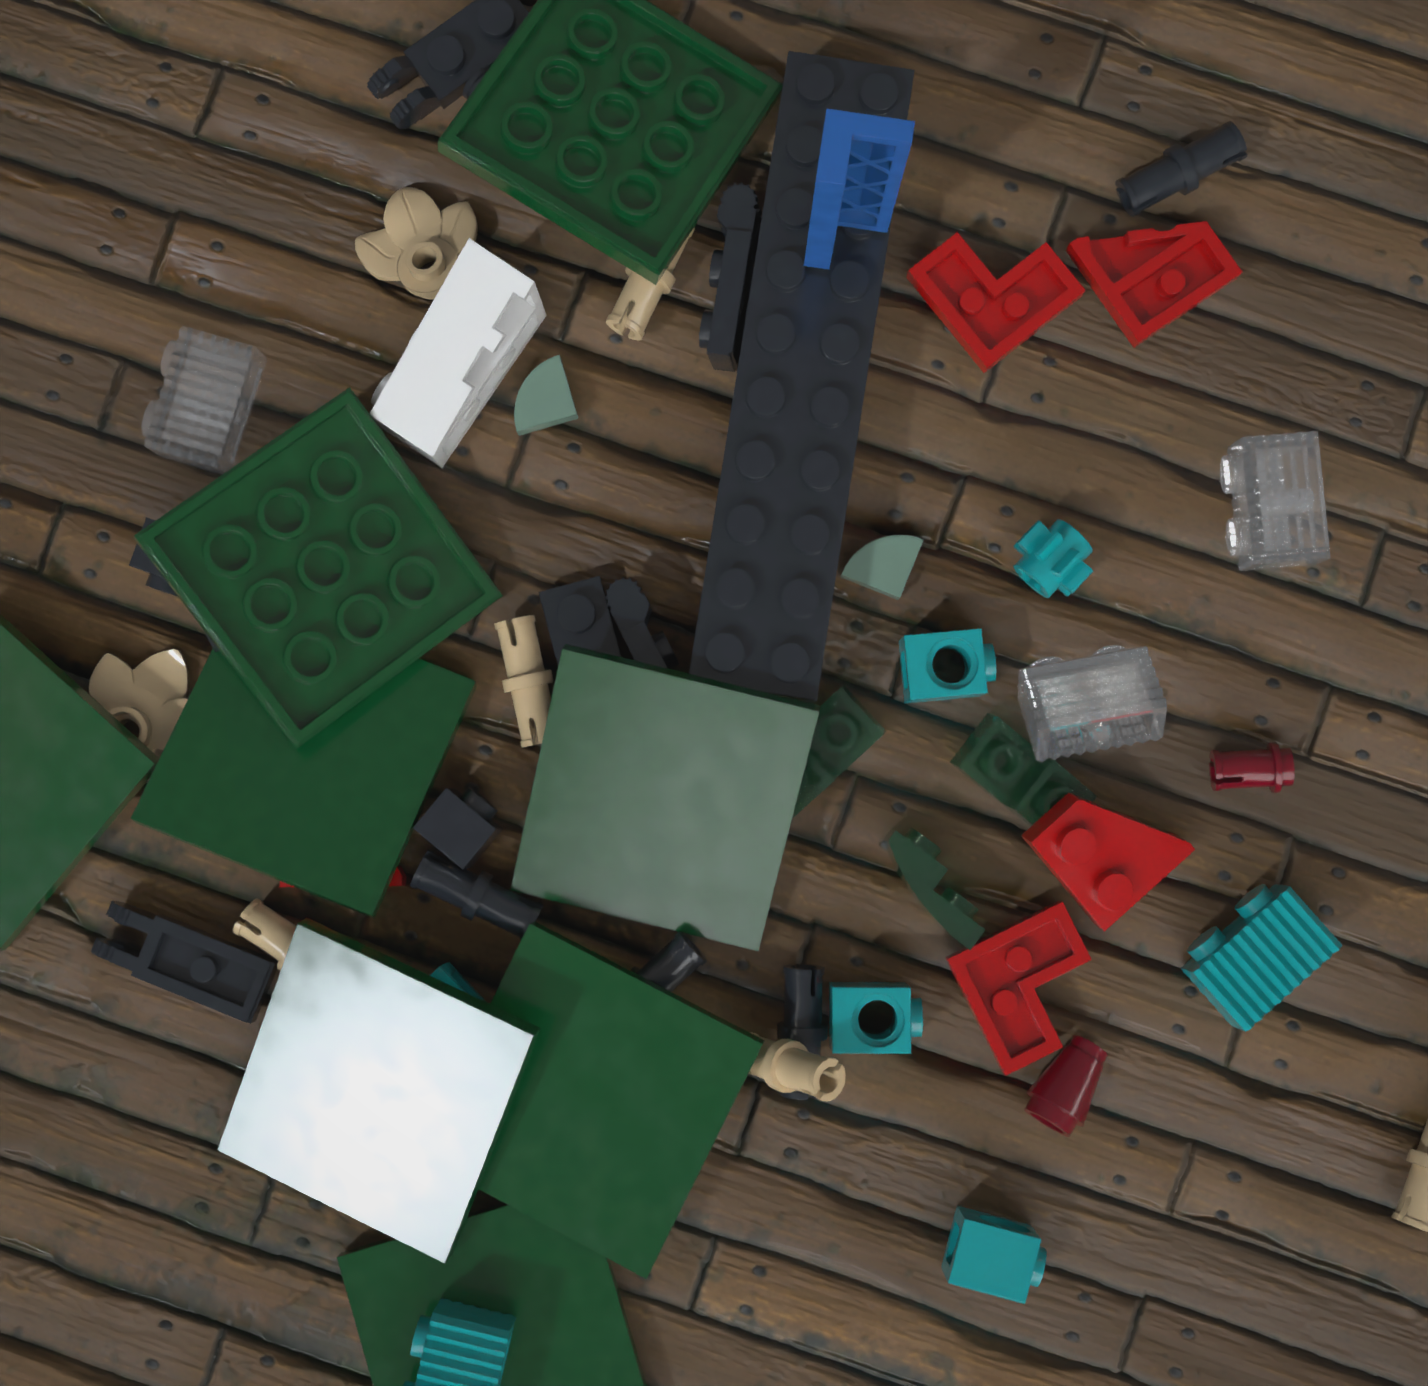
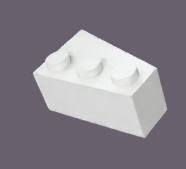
[370,238,547,468]

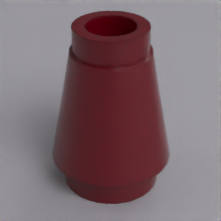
[1024,1035,1108,1137]

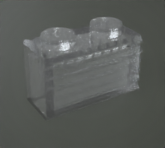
[142,326,268,475]
[1220,431,1331,571]
[1018,645,1167,762]

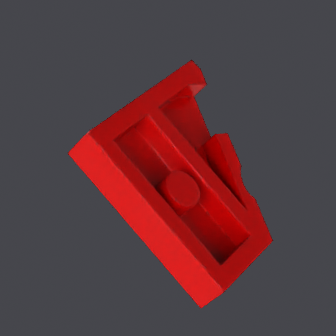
[1065,221,1243,348]
[1021,793,1195,932]

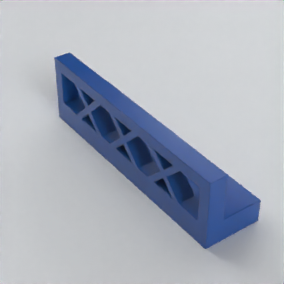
[804,108,915,269]

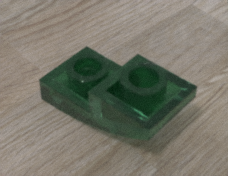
[792,685,887,819]
[949,713,1097,827]
[883,828,986,950]

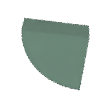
[514,354,579,436]
[840,535,924,600]

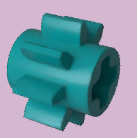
[1013,519,1093,598]

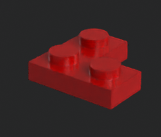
[906,232,1086,373]
[945,901,1092,1076]

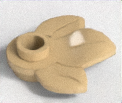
[355,187,478,300]
[89,649,189,753]

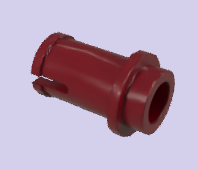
[1209,742,1295,793]

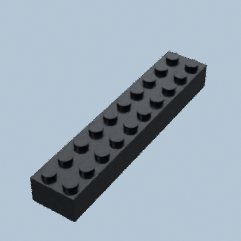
[689,51,915,704]

